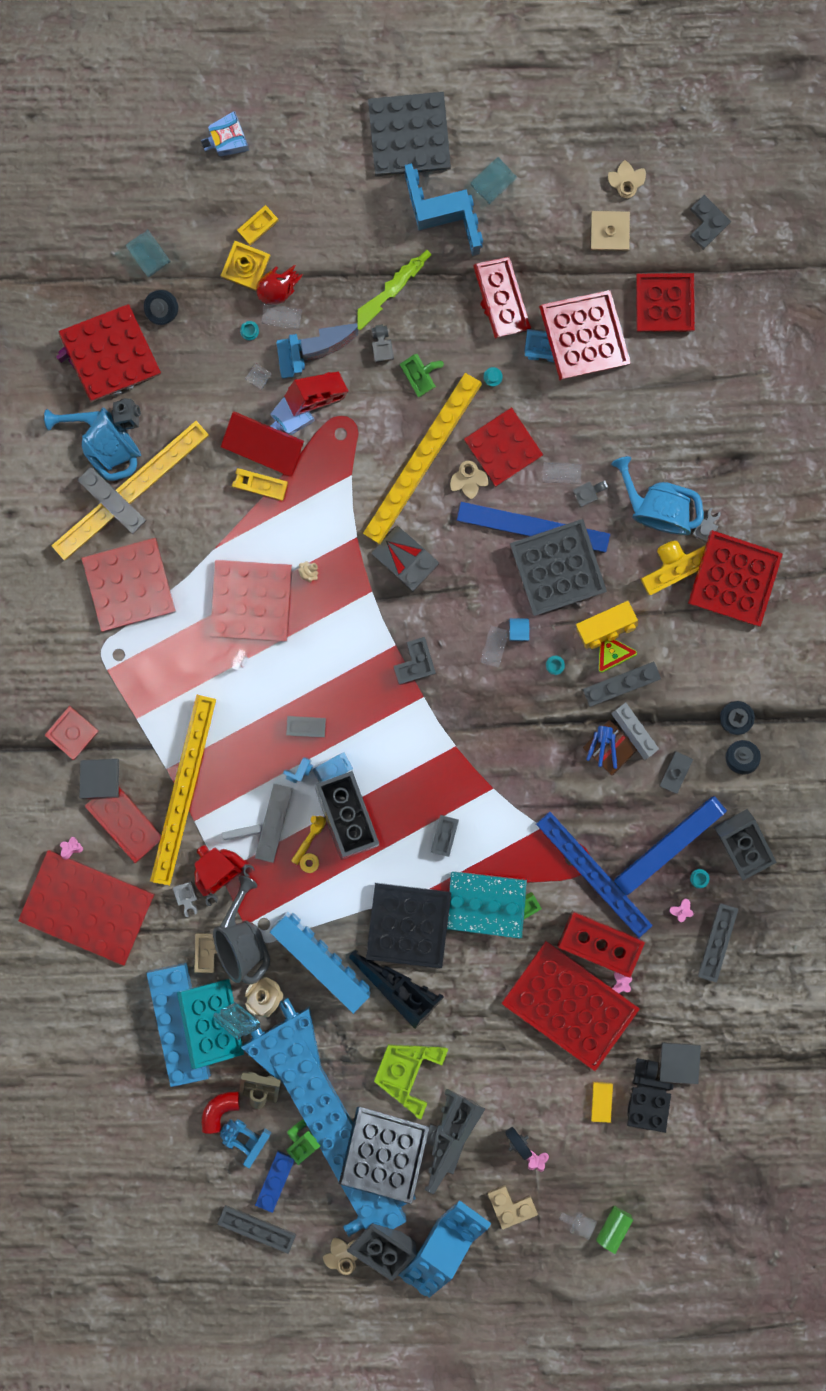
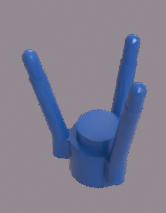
[586,726,617,769]

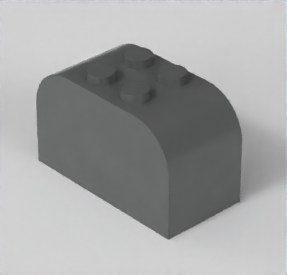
[315,771,379,860]

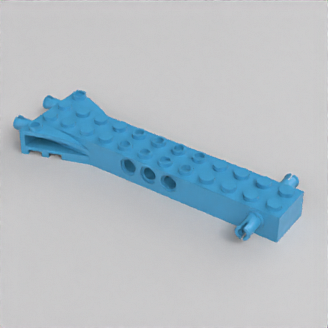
[241,998,416,1237]

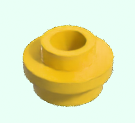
[300,853,319,873]

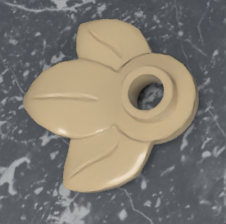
[608,160,646,199]
[450,461,488,499]
[323,1238,358,1275]

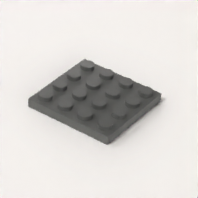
[368,92,451,176]
[510,519,607,616]

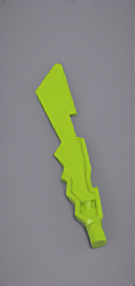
[358,250,432,330]

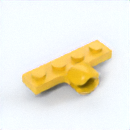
[640,541,706,596]

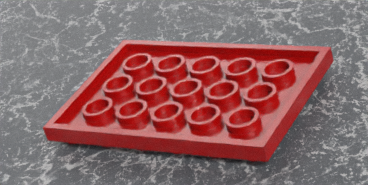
[18,850,155,966]
[501,941,640,1071]

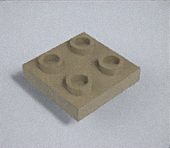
[239,1072,281,1109]

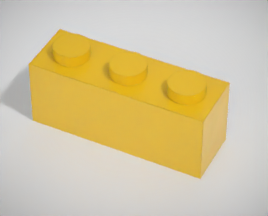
[576,601,638,649]

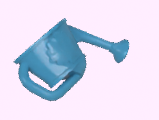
[44,408,141,481]
[611,456,704,535]

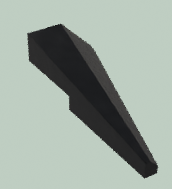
[349,950,444,1029]

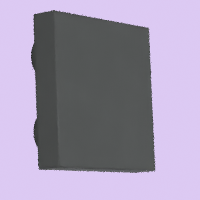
[79,759,119,799]
[659,1042,701,1084]

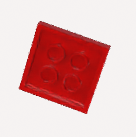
[636,273,695,332]
[464,407,543,487]

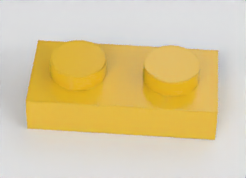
[237,205,279,246]

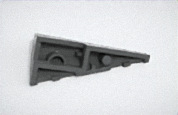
[425,1089,485,1194]

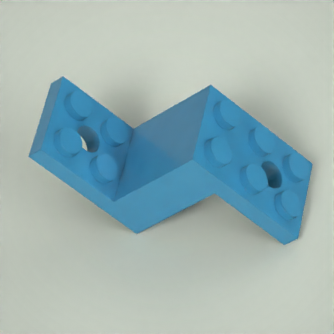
[405,163,483,256]
[399,1200,491,1298]

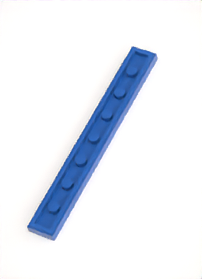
[457,502,610,553]
[536,811,653,938]

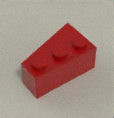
[284,371,349,416]

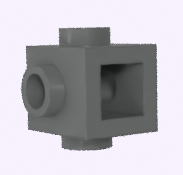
[111,398,141,431]

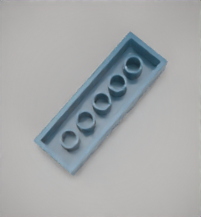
[270,912,370,1014]
[147,963,211,1087]

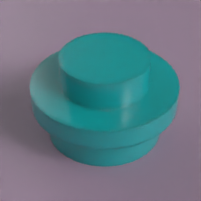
[240,321,259,341]
[484,367,503,387]
[546,656,565,675]
[690,869,710,888]

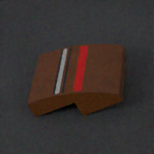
[583,720,637,776]

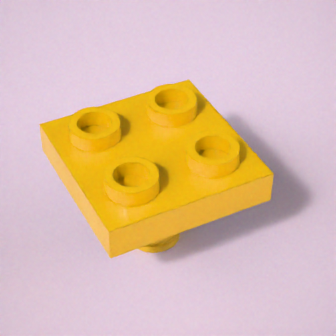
[221,241,271,291]

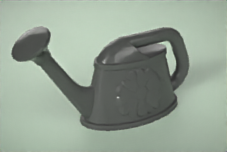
[213,876,270,985]

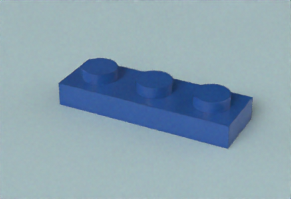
[255,1151,294,1213]

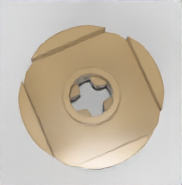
[245,978,283,1017]

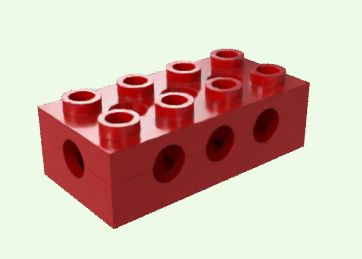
[557,910,645,978]

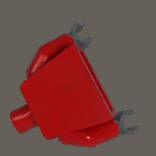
[194,845,255,906]

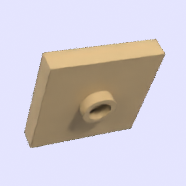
[591,211,630,251]

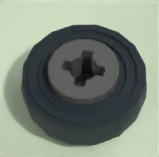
[720,701,755,735]

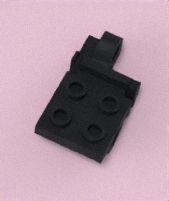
[627,1058,674,1133]

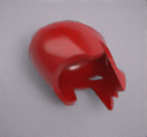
[256,265,302,306]

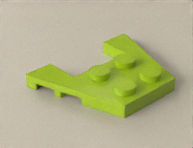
[374,1044,448,1119]

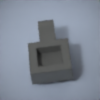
[573,481,608,507]

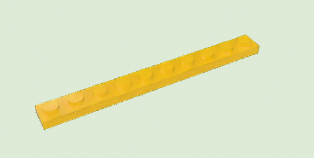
[363,373,482,544]
[51,421,209,561]
[150,694,216,886]

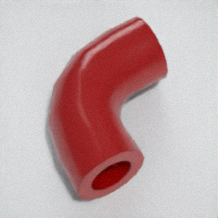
[201,1091,240,1134]

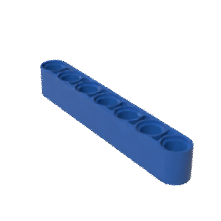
[614,796,727,896]

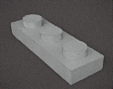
[611,702,659,760]

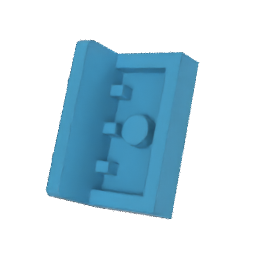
[524,329,554,362]
[276,334,305,378]
[283,757,313,783]

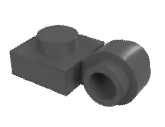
[372,324,394,362]

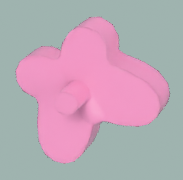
[60,837,83,860]
[669,898,693,922]
[612,972,632,993]
[527,1150,549,1172]

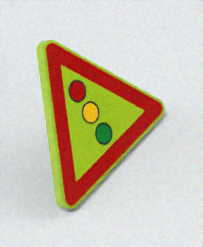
[599,640,637,673]

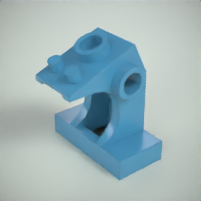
[220,1119,271,1169]

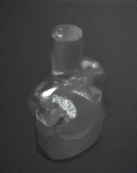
[559,1212,597,1240]

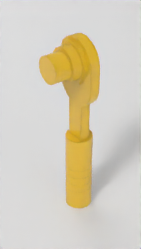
[291,816,326,865]

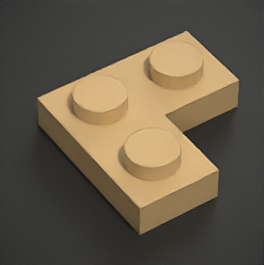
[194,933,217,973]
[488,1185,538,1230]

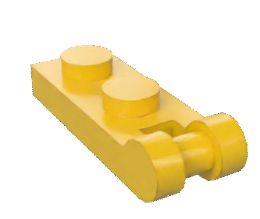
[232,468,288,501]

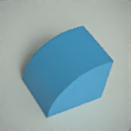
[509,618,529,641]

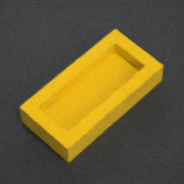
[591,1082,613,1123]

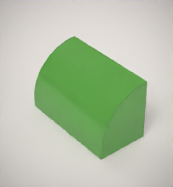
[596,1206,633,1254]

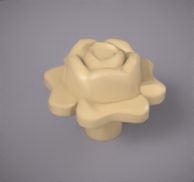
[298,561,318,582]

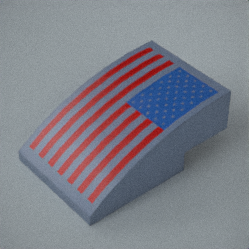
[301,323,359,362]

